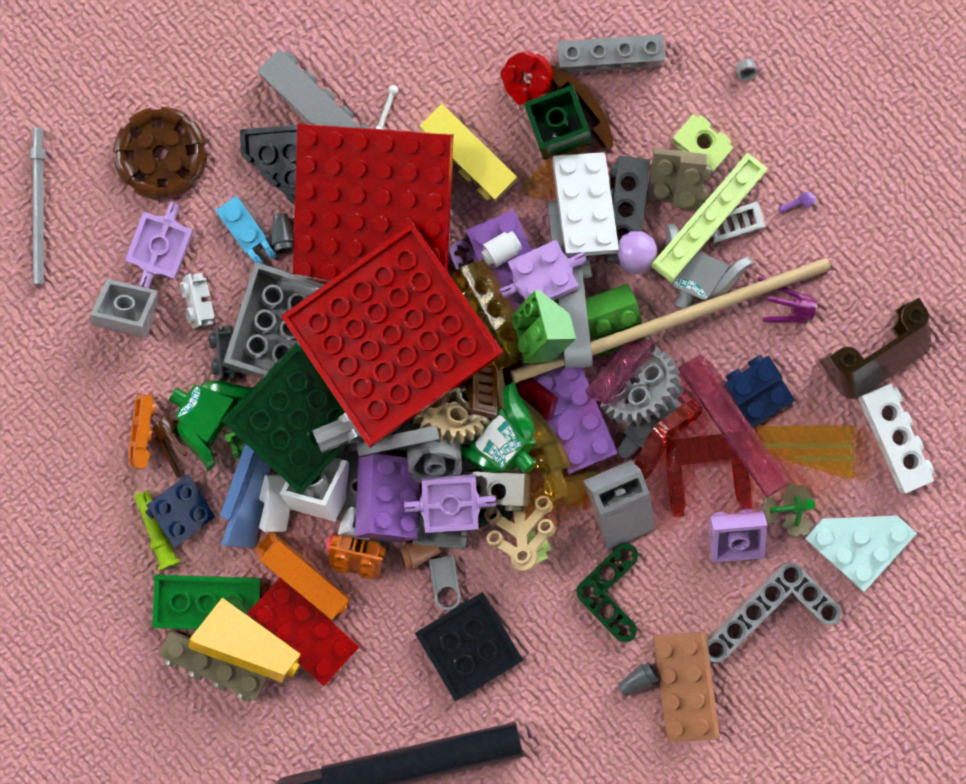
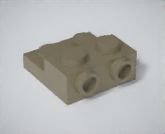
[647,148,711,210]

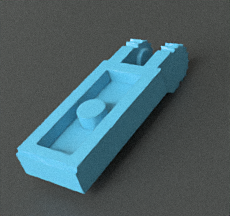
[215,196,277,265]

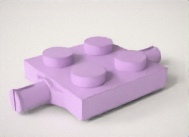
[125,202,194,288]
[500,240,587,300]
[404,475,496,533]

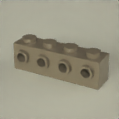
[159,630,268,702]

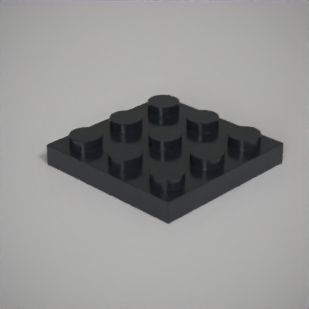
[415,592,524,701]

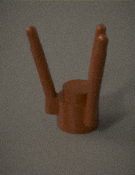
[152,416,217,478]

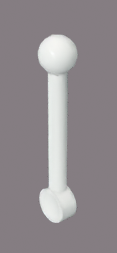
[376,85,398,129]

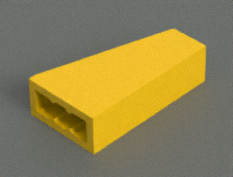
[188,598,300,682]

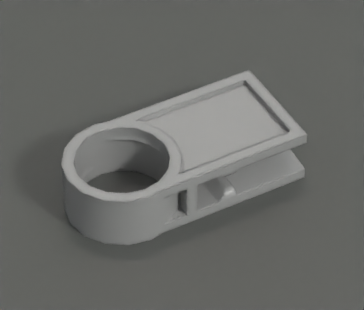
[429,556,461,610]

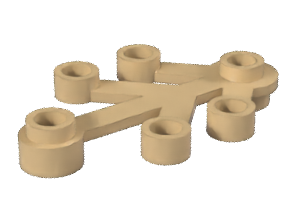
[484,496,556,572]

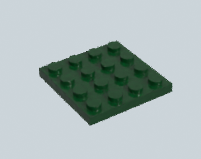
[222,343,349,495]

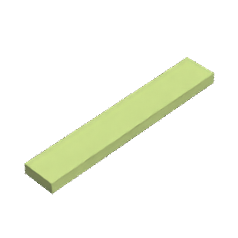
[651,153,768,283]

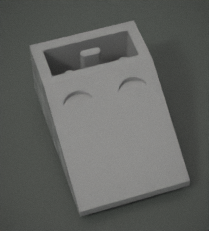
[583,460,656,550]

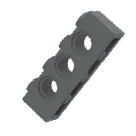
[602,156,650,264]

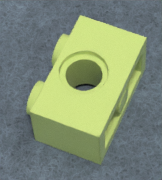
[671,114,734,174]

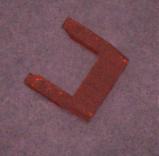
[665,432,752,518]

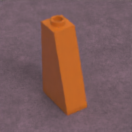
[255,532,349,620]

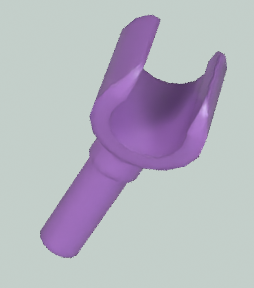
[778,192,816,213]

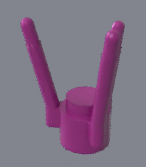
[758,276,817,324]

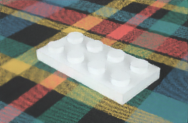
[552,152,619,257]

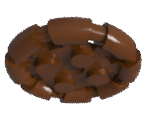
[113,106,208,200]

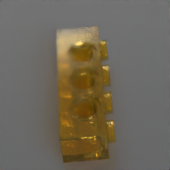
[451,259,524,370]

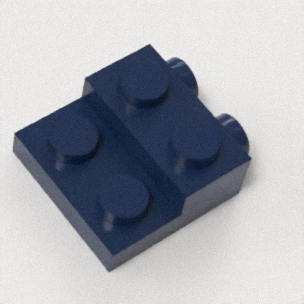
[722,354,795,428]

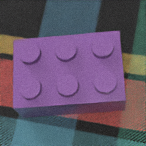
[355,453,420,542]

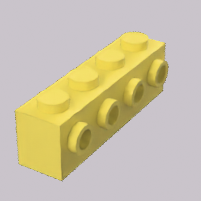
[420,104,517,203]

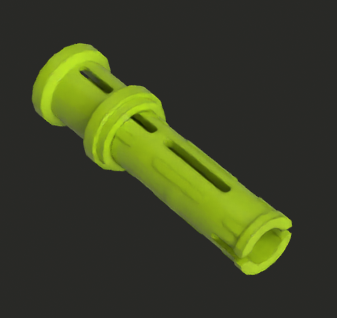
[133,490,181,571]

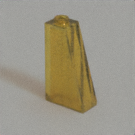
[750,425,854,479]

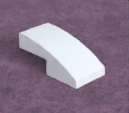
[259,475,290,532]

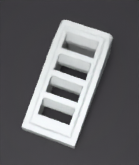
[712,202,766,243]

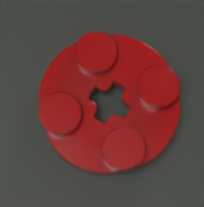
[500,51,553,105]

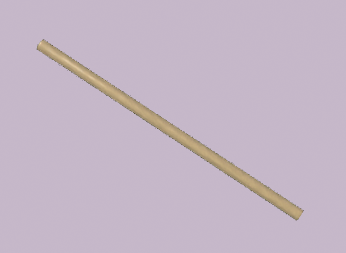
[510,258,831,383]

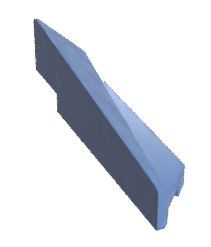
[220,444,270,548]

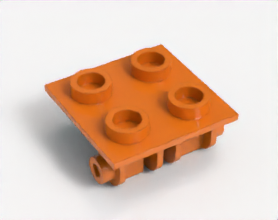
[329,534,386,579]

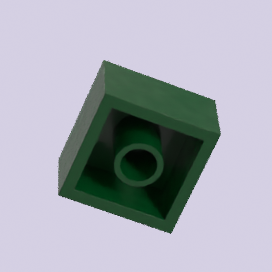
[524,85,593,160]

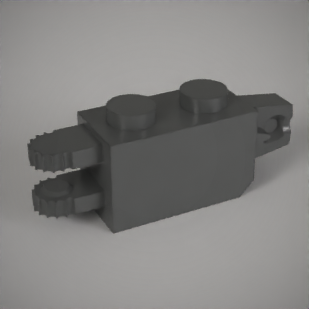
[616,384,684,459]

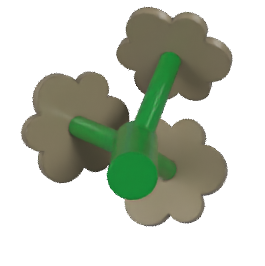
[760,484,815,538]

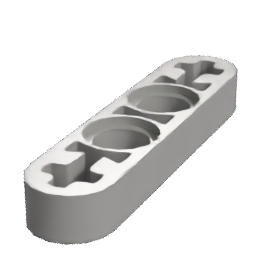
[356,425,439,456]

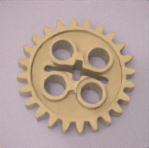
[412,381,491,444]

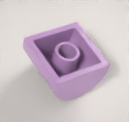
[708,509,767,563]

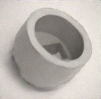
[736,58,758,81]

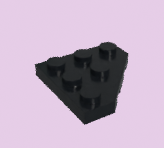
[240,123,314,205]

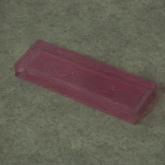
[585,338,656,405]

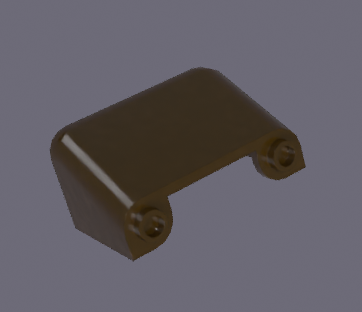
[819,298,931,399]

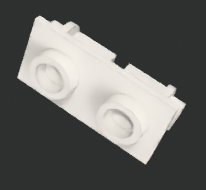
[180,273,215,329]

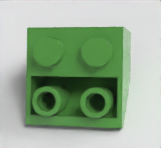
[586,283,647,358]
[512,290,576,363]

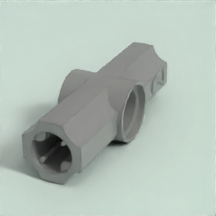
[313,413,363,453]

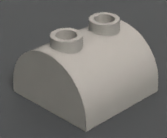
[90,279,158,338]

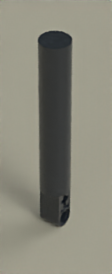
[276,722,524,784]

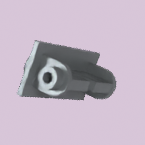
[209,326,239,380]

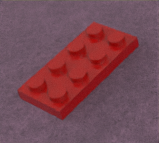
[246,577,359,686]

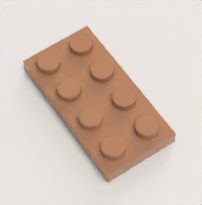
[653,631,720,742]

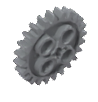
[596,345,681,426]

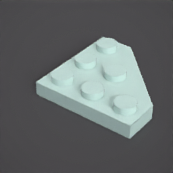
[804,515,917,592]

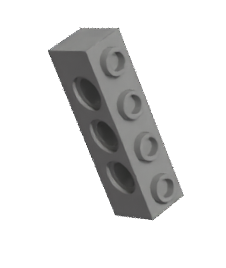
[557,34,665,73]

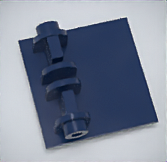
[145,474,215,548]

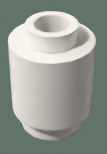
[481,231,522,268]

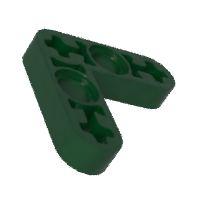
[576,543,638,642]

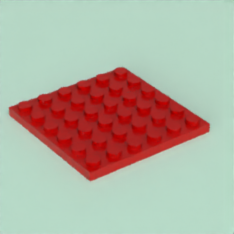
[293,123,454,284]
[281,223,504,448]

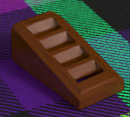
[466,364,497,419]

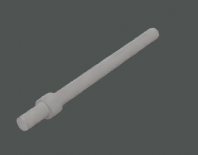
[30,127,46,285]

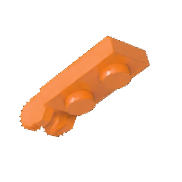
[128,394,156,469]

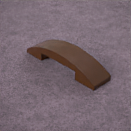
[551,65,613,153]

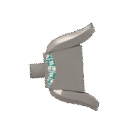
[665,224,755,309]

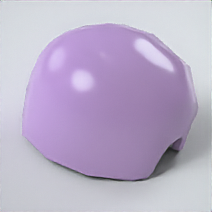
[617,231,657,274]

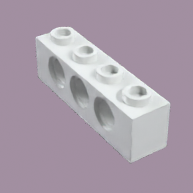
[857,384,935,493]

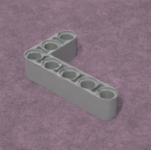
[707,562,841,662]

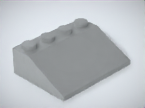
[222,262,325,378]

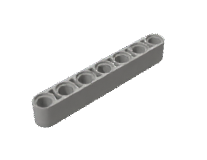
[547,201,592,369]

